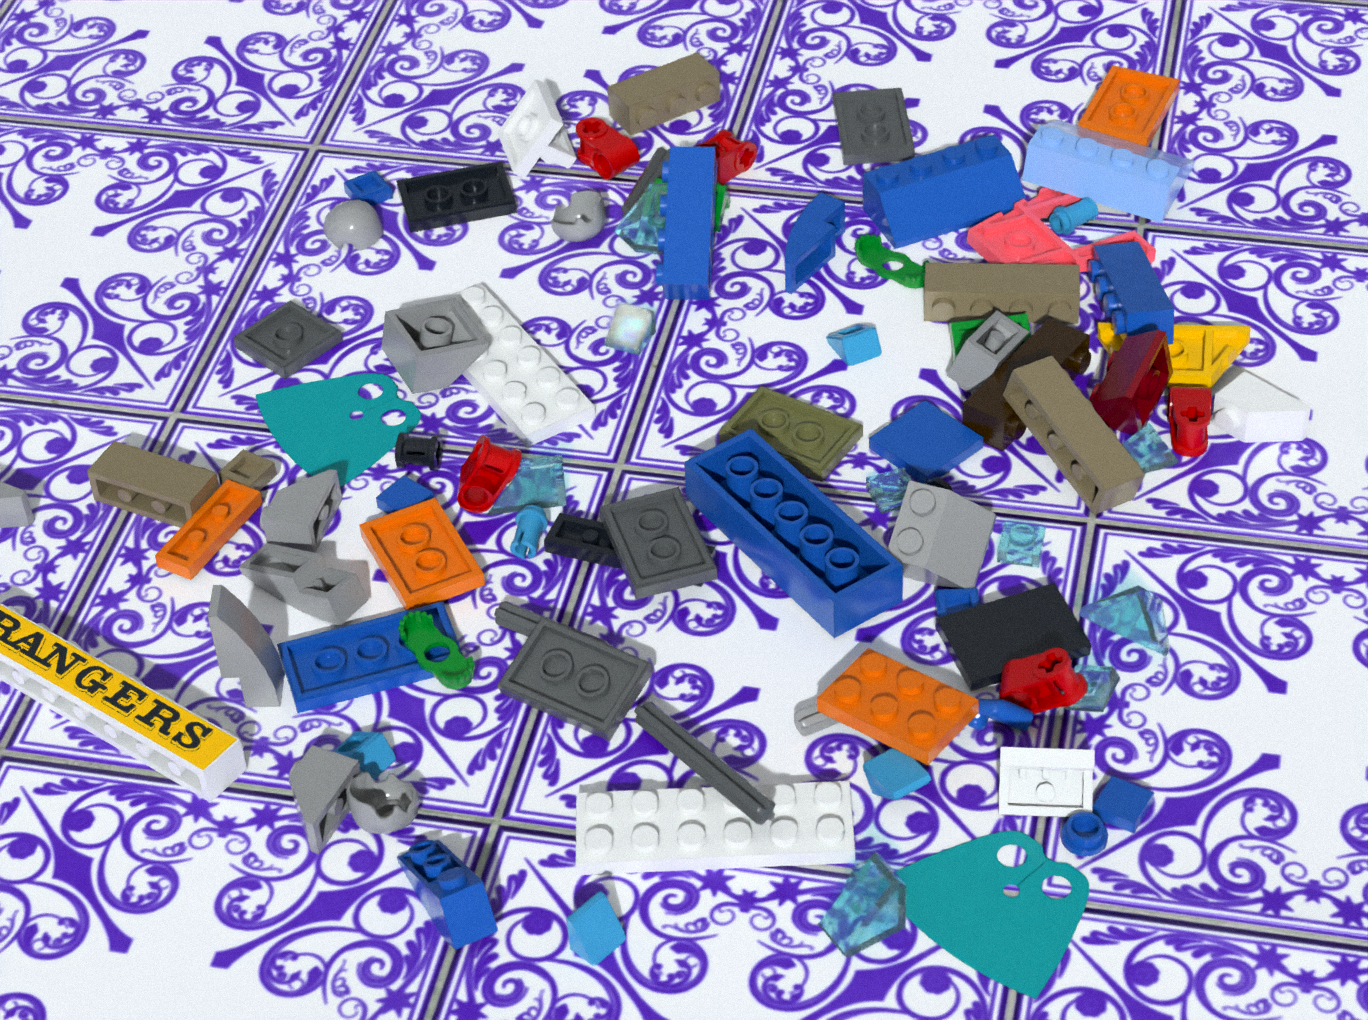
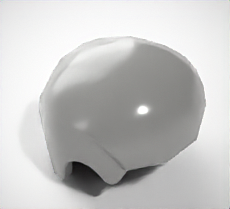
[550,190,607,242]
[323,200,383,251]
[346,771,420,834]

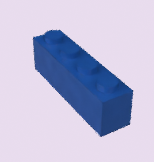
[656,146,717,300]
[1087,241,1174,345]

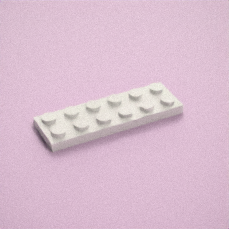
[434,283,596,447]
[576,781,855,875]

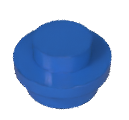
[1061,812,1108,856]

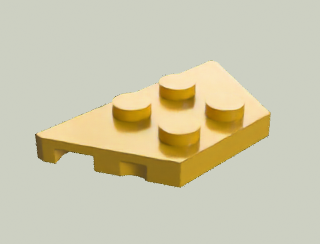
[1098,323,1251,388]

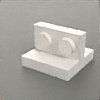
[498,79,577,178]
[999,747,1095,818]

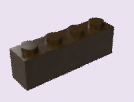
[962,318,1091,451]

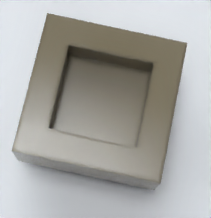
[218,449,277,491]

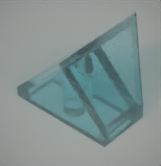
[613,182,668,255]
[486,455,567,516]
[1078,585,1170,657]
[818,852,906,957]

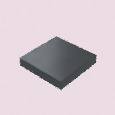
[233,300,342,379]

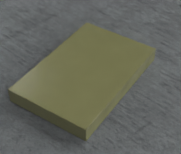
[719,386,863,482]

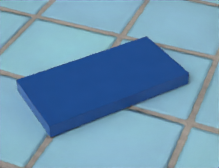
[277,601,463,713]

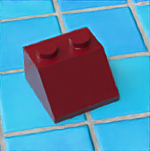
[1090,330,1173,438]

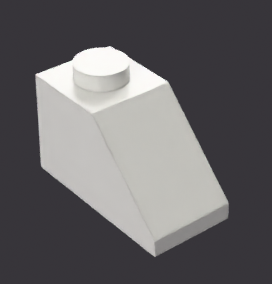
[1212,371,1311,443]

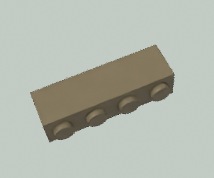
[924,263,1080,324]
[1003,355,1145,515]

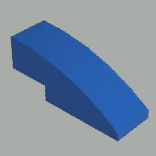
[785,192,845,294]

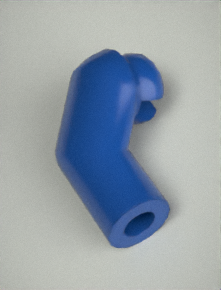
[967,699,1033,731]

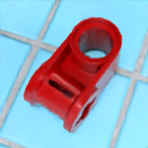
[575,117,640,180]
[695,129,757,186]
[1167,386,1211,457]
[457,435,522,513]
[999,647,1088,714]

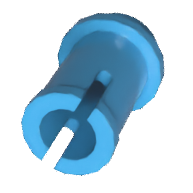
[1049,197,1098,235]
[510,505,548,559]

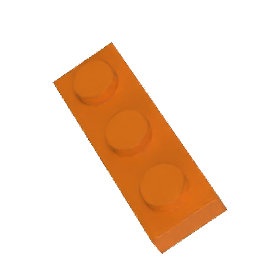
[155,479,263,580]

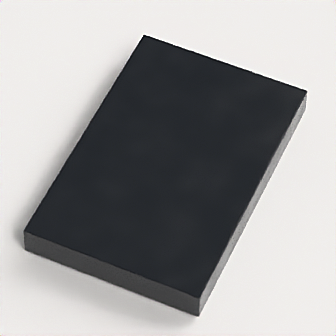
[396,161,517,233]
[935,583,1092,691]

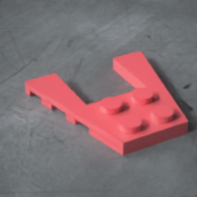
[967,187,1156,272]

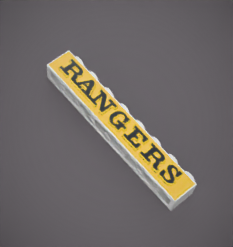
[0,603,247,803]

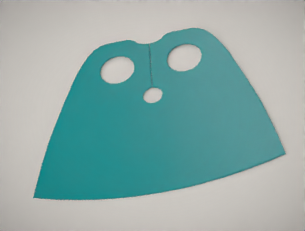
[255,374,421,488]
[877,831,1089,999]

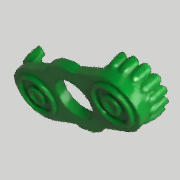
[855,234,929,289]
[398,610,475,689]

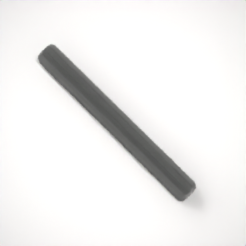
[634,701,776,825]

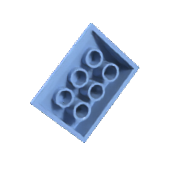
[1022,120,1195,223]

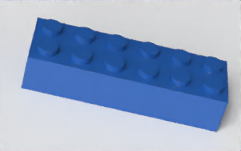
[684,428,903,638]

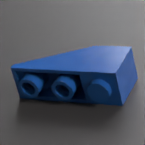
[397,839,498,950]

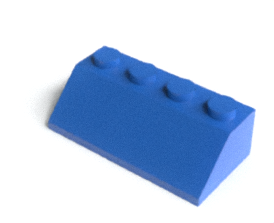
[863,134,1026,249]

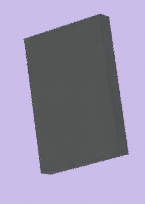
[832,88,915,165]
[599,487,717,600]
[497,617,654,741]

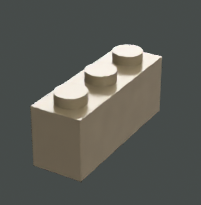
[607,52,720,136]
[87,441,219,528]

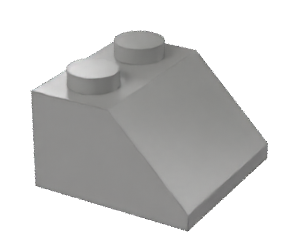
[381,298,488,394]
[887,480,997,589]

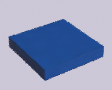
[869,400,983,484]

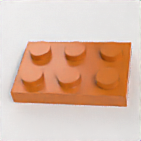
[1078,65,1180,146]
[359,498,485,611]
[817,648,979,765]

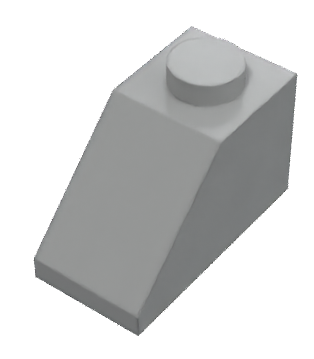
[946,310,1029,393]
[260,469,342,553]
[289,745,361,854]

